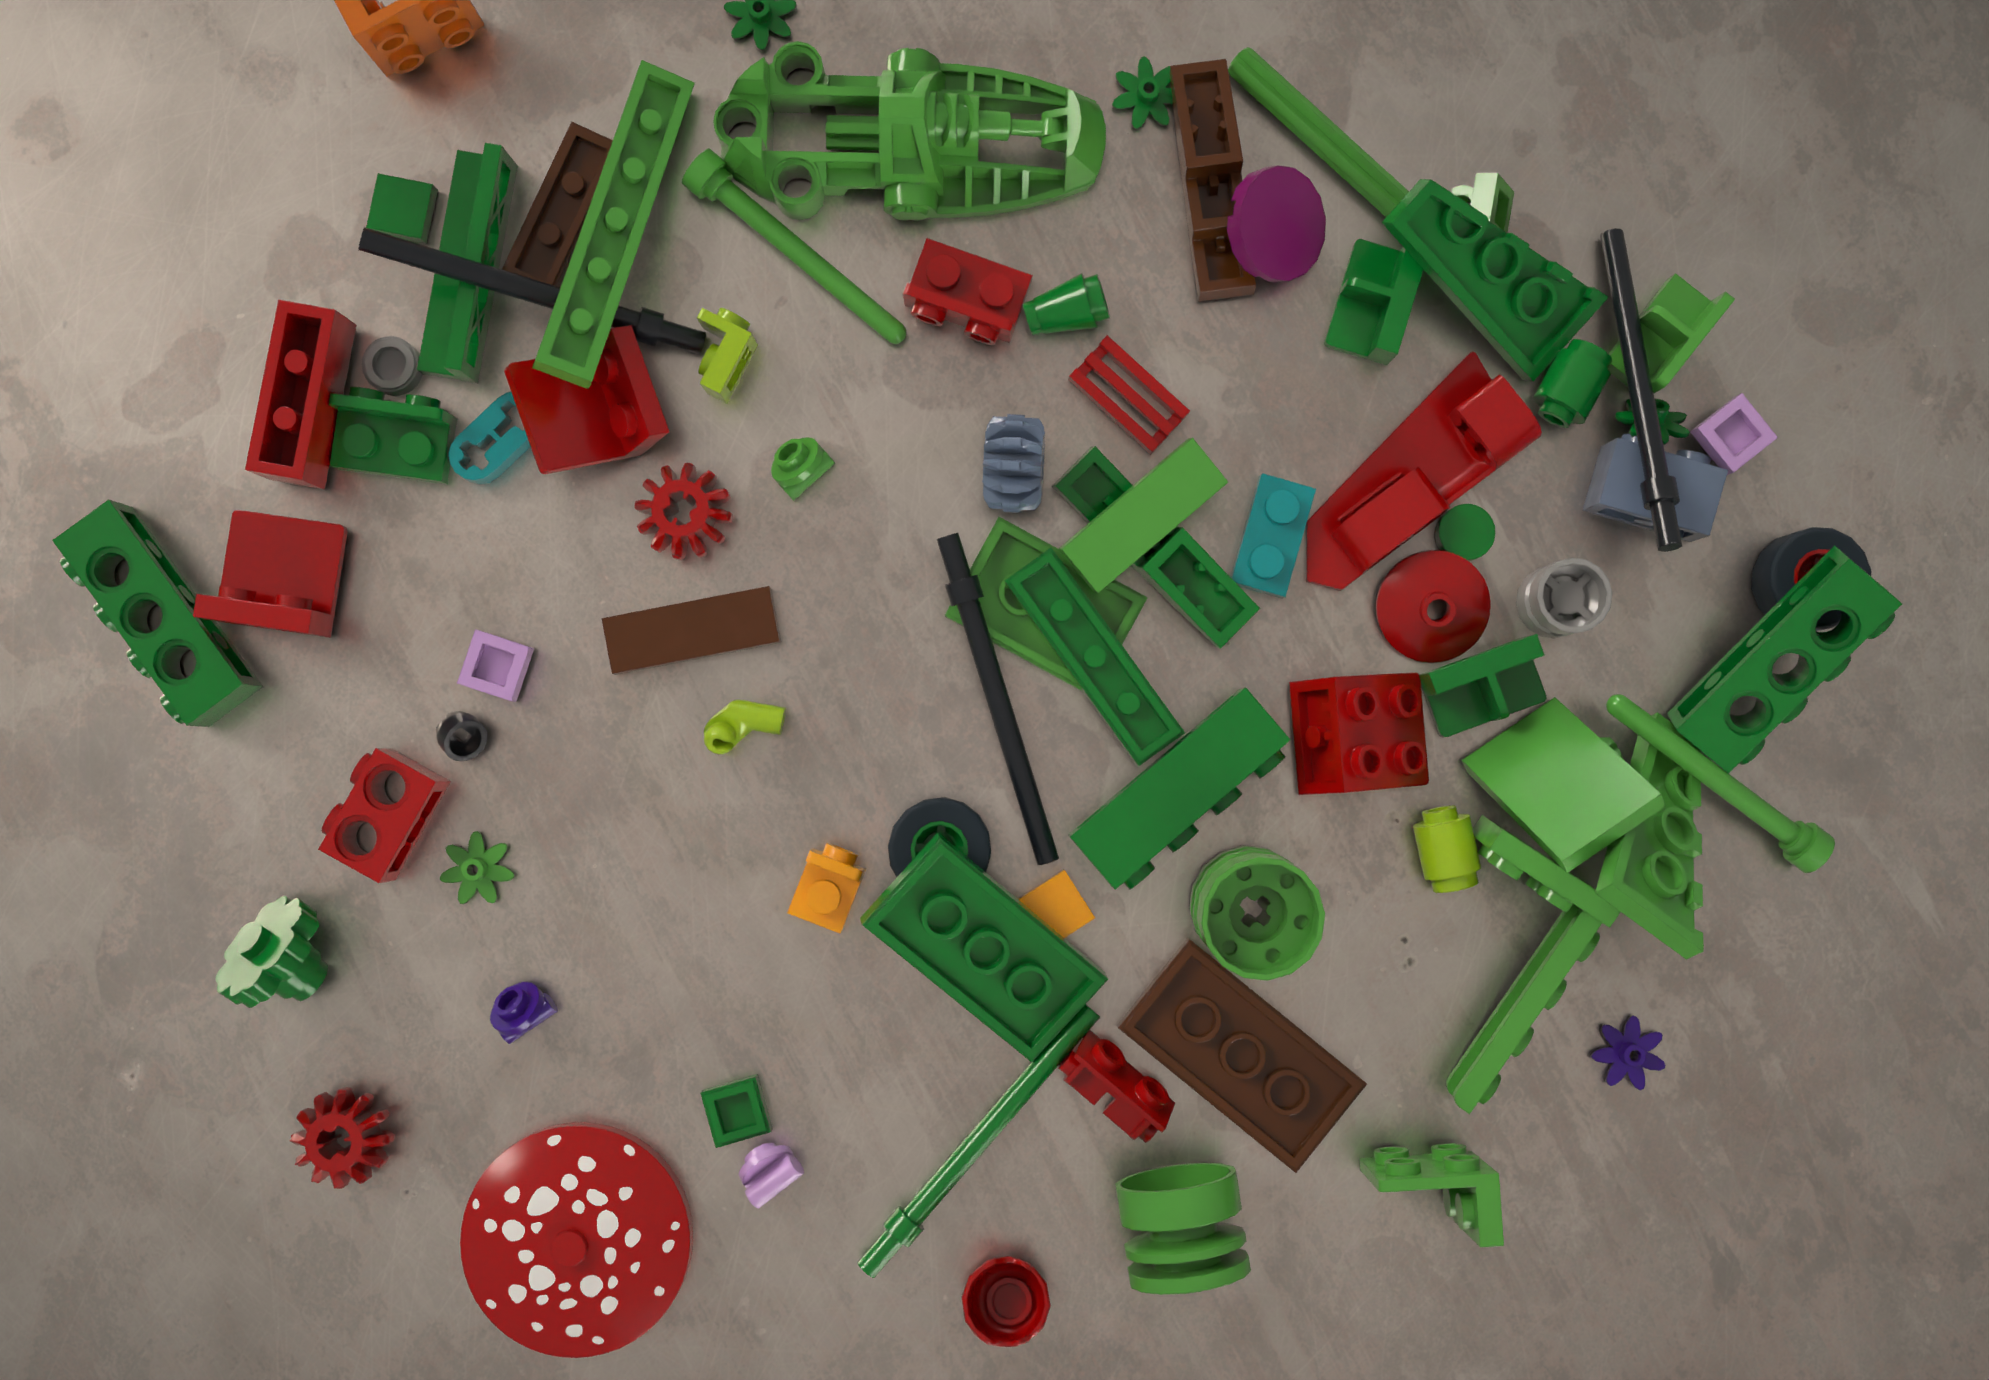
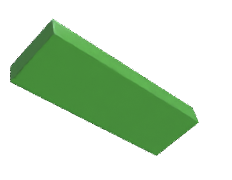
[1059,438,1228,593]

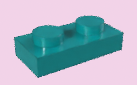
[1230,473,1316,599]

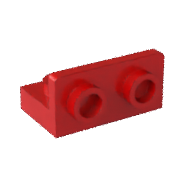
[903,238,1033,345]

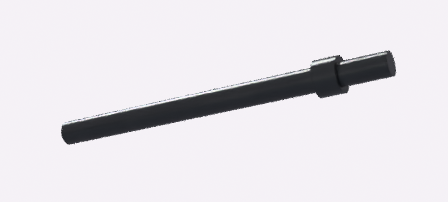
[358,227,706,354]
[1600,228,1682,552]
[937,533,1059,865]

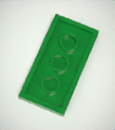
[860,832,1108,1062]

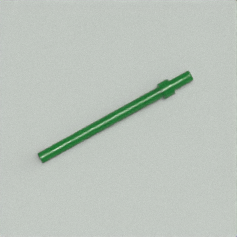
[857,1004,1100,1278]

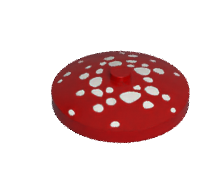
[460,1122,693,1358]

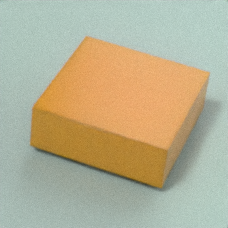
[1018,869,1095,938]

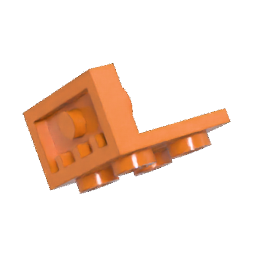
[334,0,484,77]

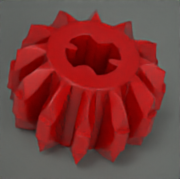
[635,463,733,561]
[289,1087,396,1189]

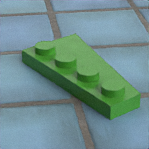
[1595,712,1704,960]

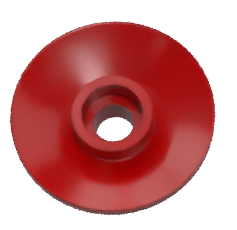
[1376,550,1491,663]

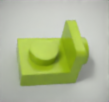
[697,308,758,404]

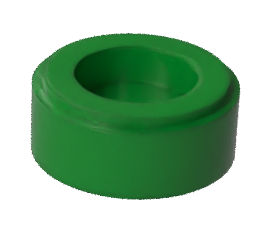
[1435,504,1496,561]

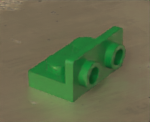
[328,387,457,484]

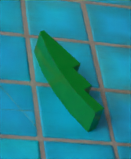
[1052,446,1260,649]

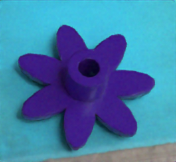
[1591,1015,1666,1090]

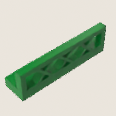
[417,143,518,384]

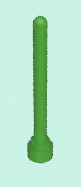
[682,148,906,344]
[1606,694,1835,873]

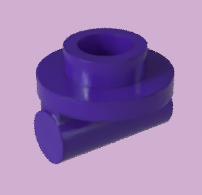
[490,982,558,1044]

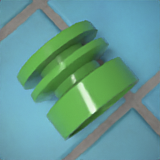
[1189,845,1325,981]
[1115,1163,1251,1295]

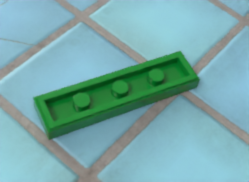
[1005,548,1185,767]

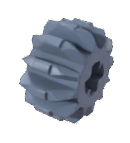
[982,414,1045,513]

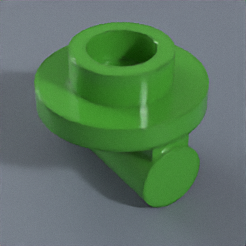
[771,437,835,501]

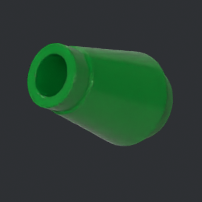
[1023,273,1110,336]

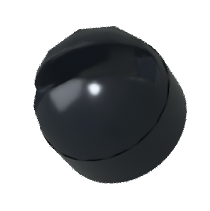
[436,711,487,761]

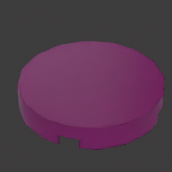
[1227,165,1326,282]

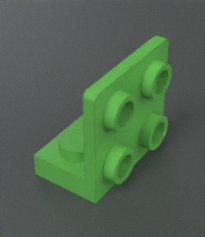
[1359,1143,1504,1247]

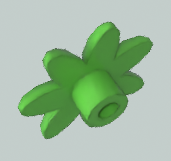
[440,831,515,904]

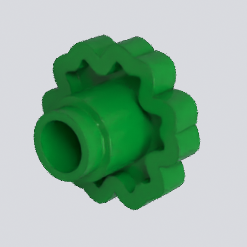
[215,896,328,1008]

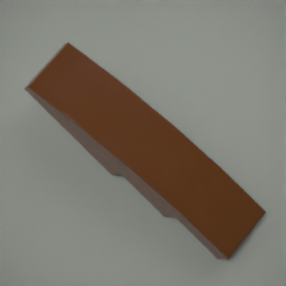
[1170,59,1256,302]

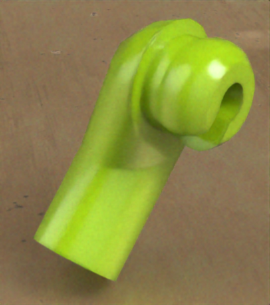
[704,699,786,754]

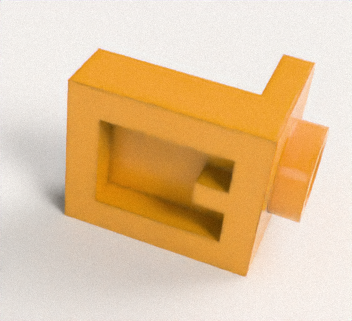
[787,843,866,934]

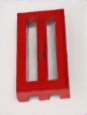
[1068,335,1190,455]

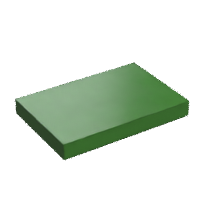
[945,517,1148,692]
[1462,697,1665,873]

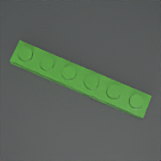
[532,60,695,389]

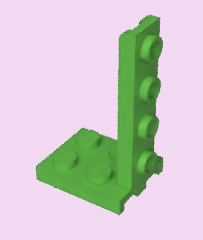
[1446,815,1620,1114]

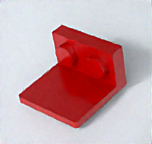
[504,325,669,474]
[193,510,348,638]
[1289,672,1429,795]

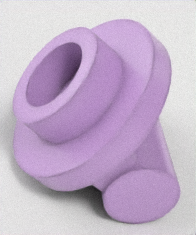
[739,1143,804,1208]

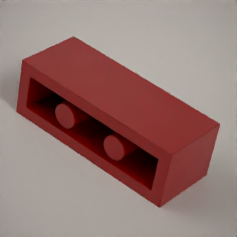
[245,299,357,490]

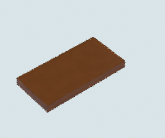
[1117,938,1367,1173]

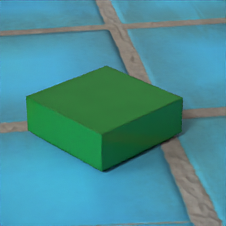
[366,173,438,244]
[700,1074,773,1148]

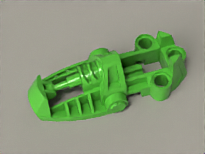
[713,41,1106,221]

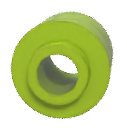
[1413,805,1481,893]

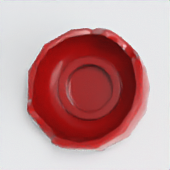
[961,1256,1051,1347]

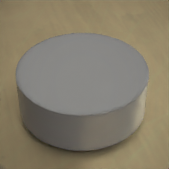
[362,336,423,396]

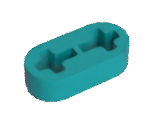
[449,392,531,484]

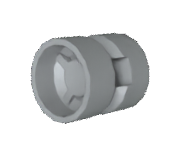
[1516,558,1613,638]

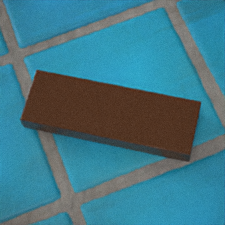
[502,121,613,288]
[601,586,781,675]

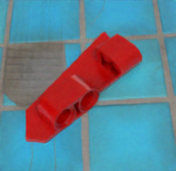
[1306,352,1542,591]

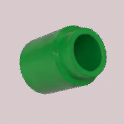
[1533,339,1612,428]

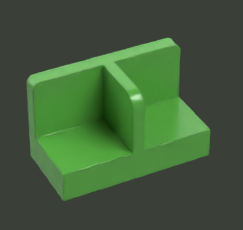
[1608,273,1735,393]

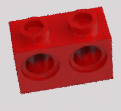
[318,748,451,883]

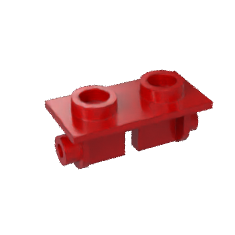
[1058,1030,1175,1143]

